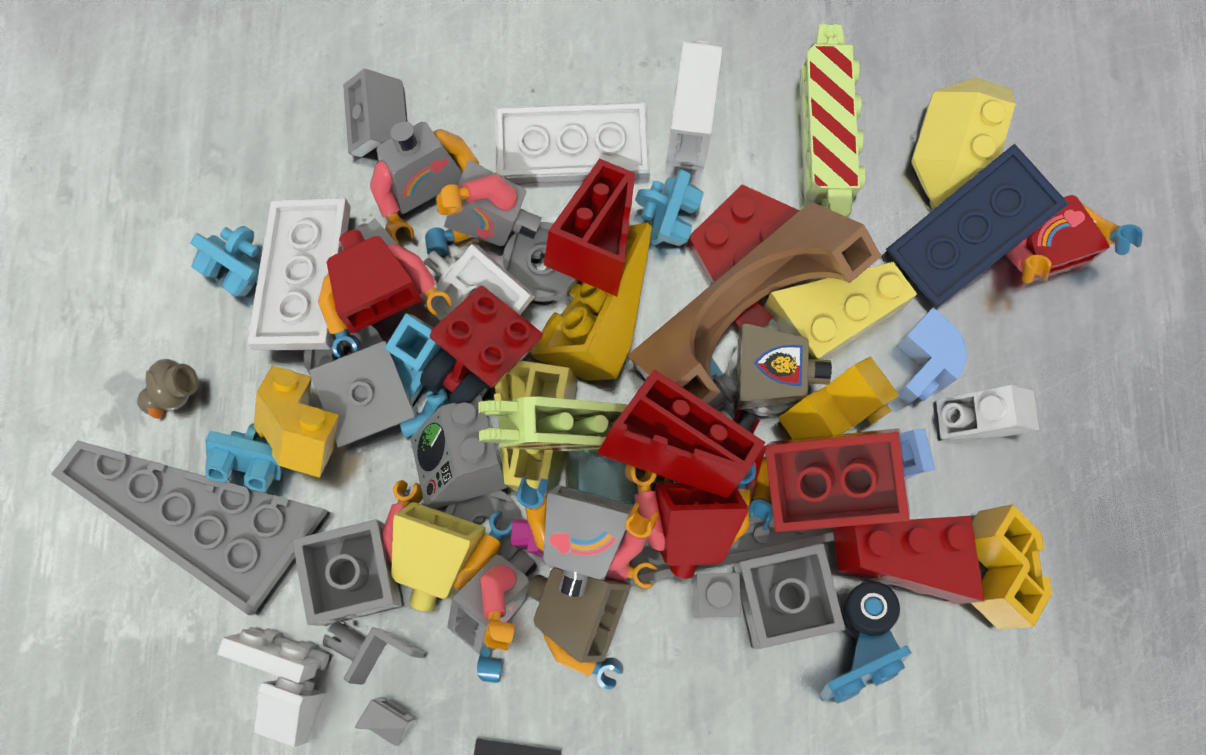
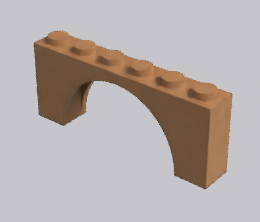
[627,202,882,404]

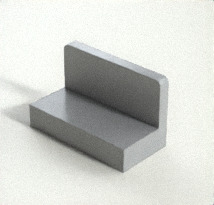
[343,68,406,157]

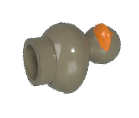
[137,359,198,419]

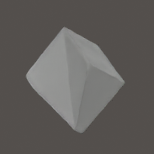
[355,697,415,746]

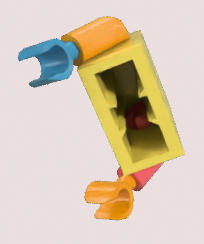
[382,480,515,611]

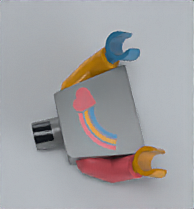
[370,121,479,244]
[425,160,542,257]
[516,477,659,597]
[447,551,537,683]

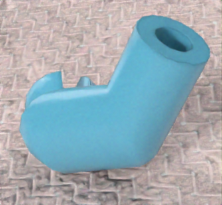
[400,388,450,437]

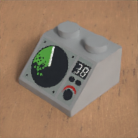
[410,395,508,509]

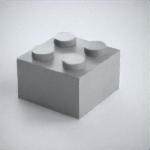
[292,519,402,626]
[734,544,846,649]

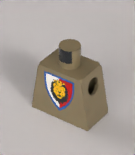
[735,324,832,410]

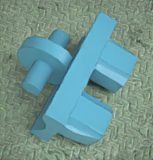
[635,169,704,246]
[190,226,260,297]
[205,423,284,492]

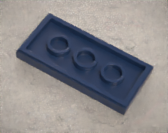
[886,143,1069,309]

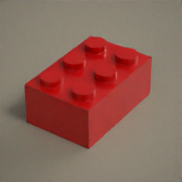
[765,428,910,532]

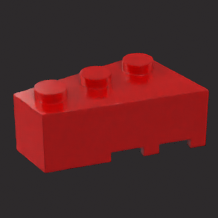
[544,158,635,297]
[597,369,766,498]
[833,516,985,604]

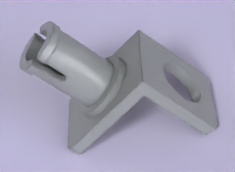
[323,621,425,685]

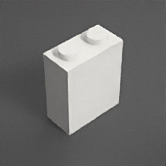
[666,41,723,167]

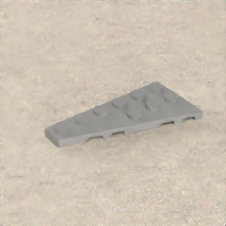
[51,440,328,615]

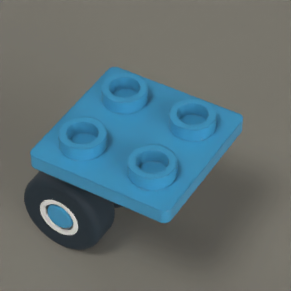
[820,581,912,704]

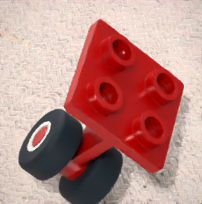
[420,286,543,404]

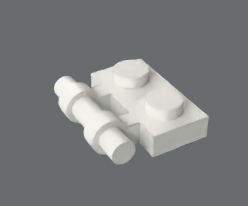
[217,627,329,683]

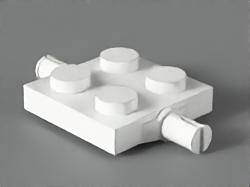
[424,244,535,321]

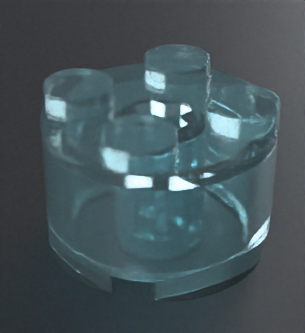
[565,450,646,505]

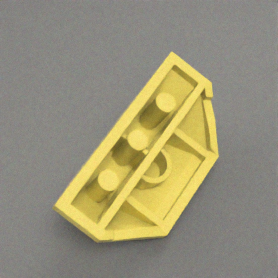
[911,77,1016,210]

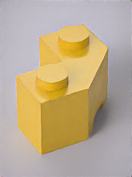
[778,356,900,439]
[253,365,339,478]
[972,504,1052,629]

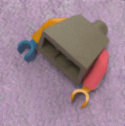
[527,561,657,689]

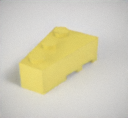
[764,262,917,360]
[494,361,578,497]

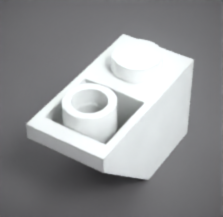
[936,385,1040,440]
[254,677,324,747]

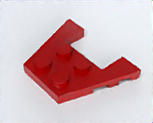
[688,184,800,331]

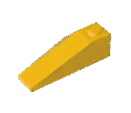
[530,223,652,381]

